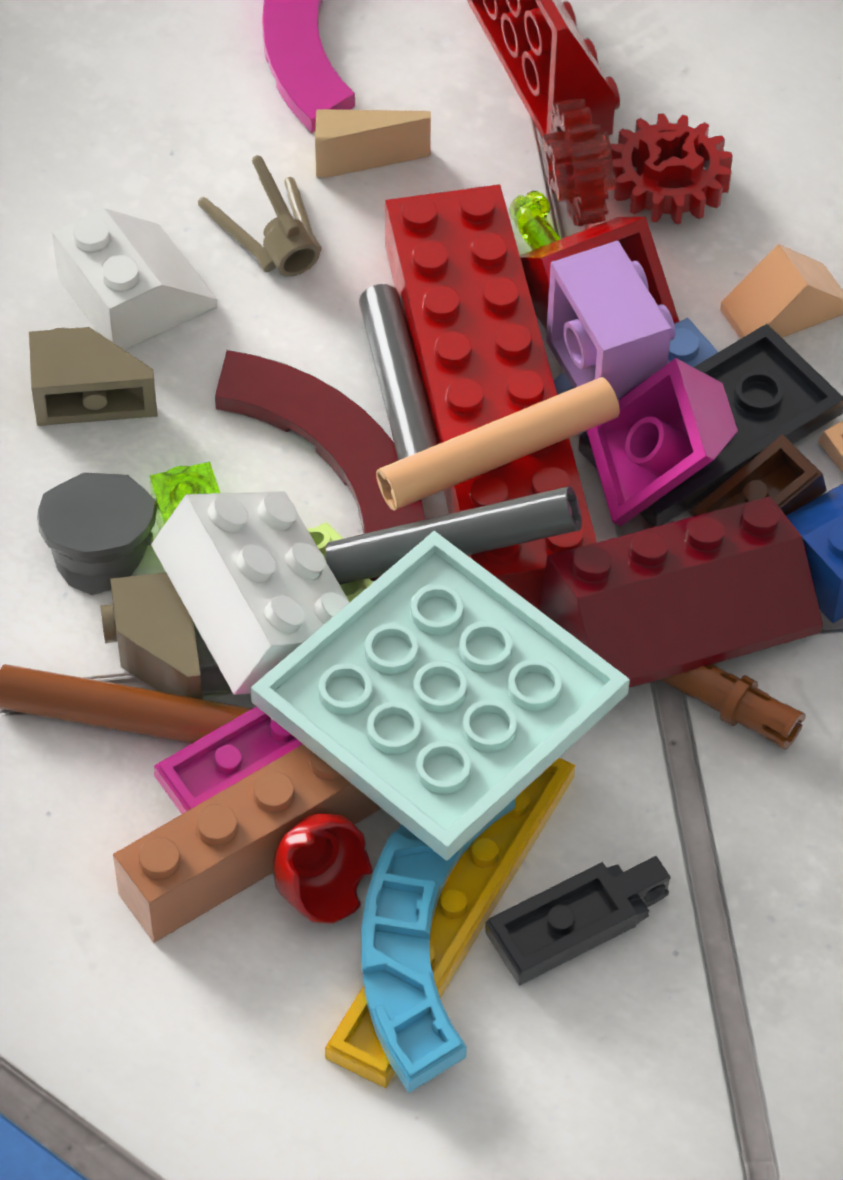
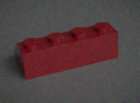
[539,496,823,688]

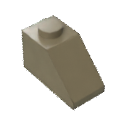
[29,327,158,426]
[100,572,203,699]

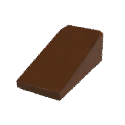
[689,434,827,517]

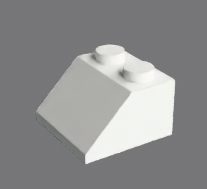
[52,208,217,350]

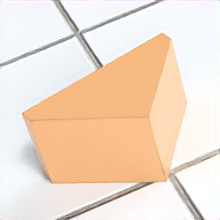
[720,244,843,339]

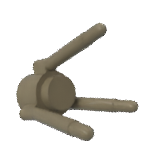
[198,155,322,277]

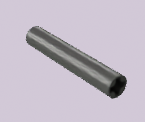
[359,284,439,461]
[326,486,582,585]

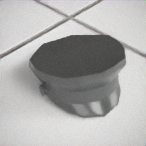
[37,472,158,595]

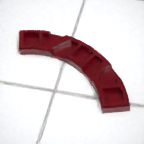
[215,350,425,581]

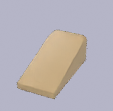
[315,109,431,177]

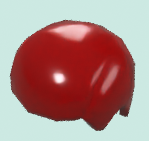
[273,814,373,924]

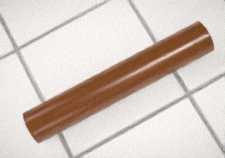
[0,664,252,744]

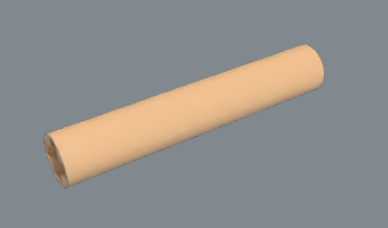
[376,377,620,511]

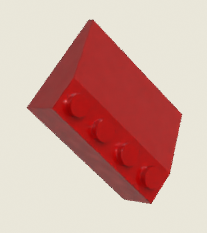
[467,0,620,152]

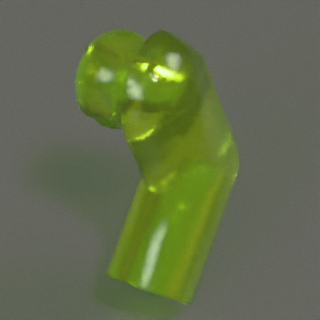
[509,191,561,250]

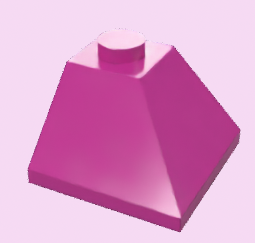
[587,358,738,526]

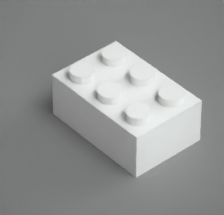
[151,491,350,695]

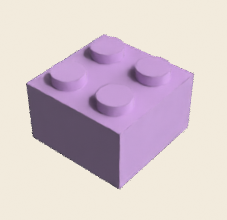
[546,241,675,400]

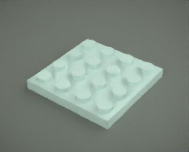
[251,531,630,861]

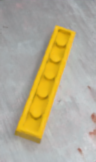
[325,758,575,1089]

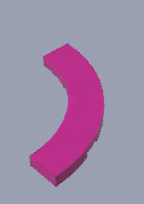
[262,0,355,133]

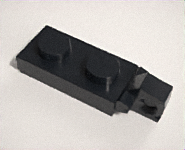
[485,856,671,986]

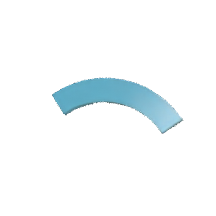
[361,799,515,1093]

